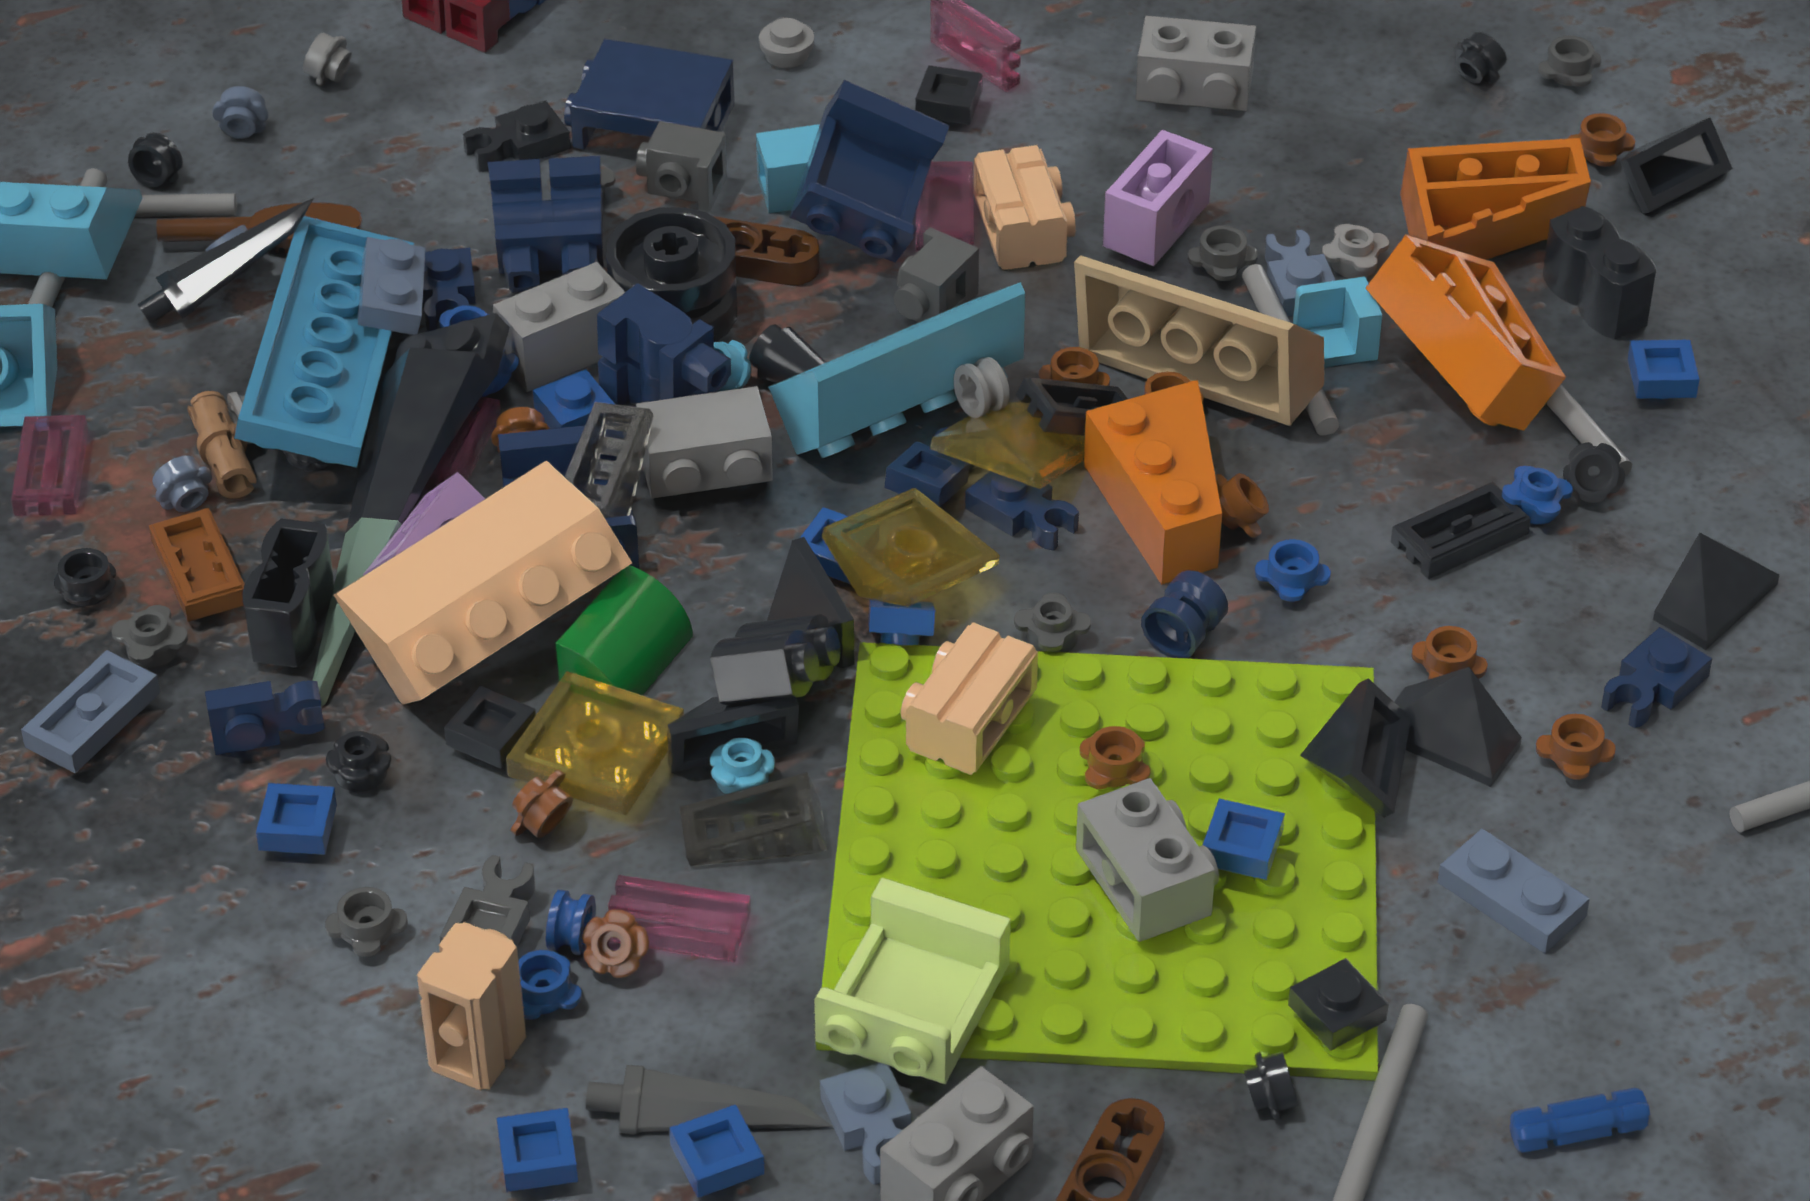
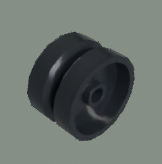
[606,207,738,342]

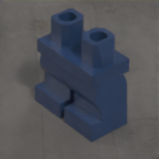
[488,156,604,293]
[597,283,731,410]

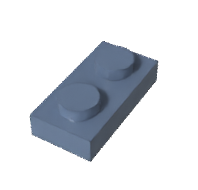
[358,237,425,335]
[21,650,160,773]
[1438,829,1590,954]

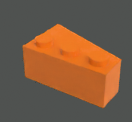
[1400,138,1591,260]
[1365,234,1566,431]
[1084,380,1222,585]

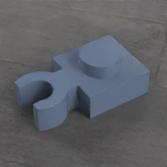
[1265,229,1336,316]
[820,1063,911,1185]

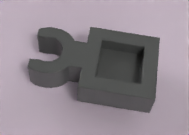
[440,855,535,946]

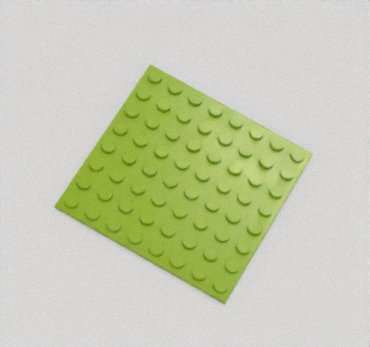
[816,642,1378,1081]

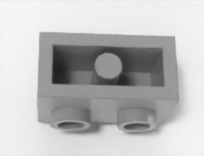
[1136,16,1256,111]
[493,262,625,392]
[636,386,773,499]
[1076,778,1219,942]
[880,1066,1034,1201]

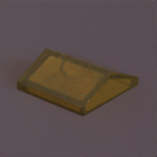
[930,401,1085,489]
[822,487,1000,607]

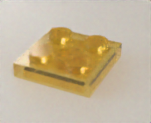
[506,671,684,816]

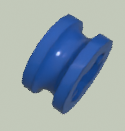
[546,889,596,956]

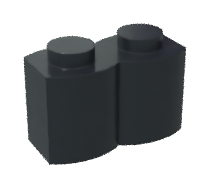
[1543,206,1656,340]
[242,518,334,667]
[710,614,840,705]

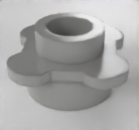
[1322,224,1389,278]

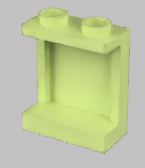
[814,878,1010,1084]

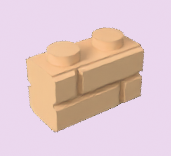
[973,145,1076,270]
[901,622,1038,775]
[417,922,526,1091]

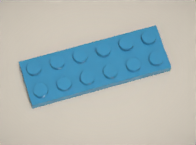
[234,216,414,468]

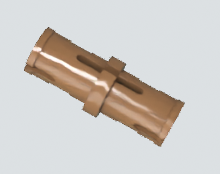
[187,391,257,499]

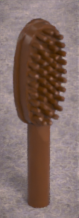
[156,202,362,254]

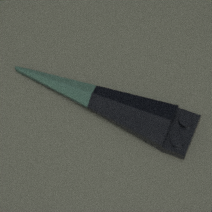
[313,313,510,707]

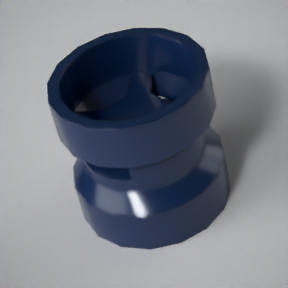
[1141,570,1228,658]

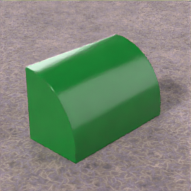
[556,565,694,716]

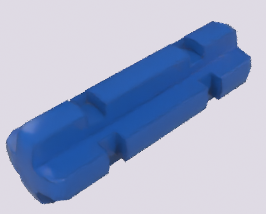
[1509,1088,1650,1153]

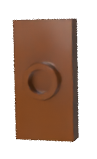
[149,508,245,622]

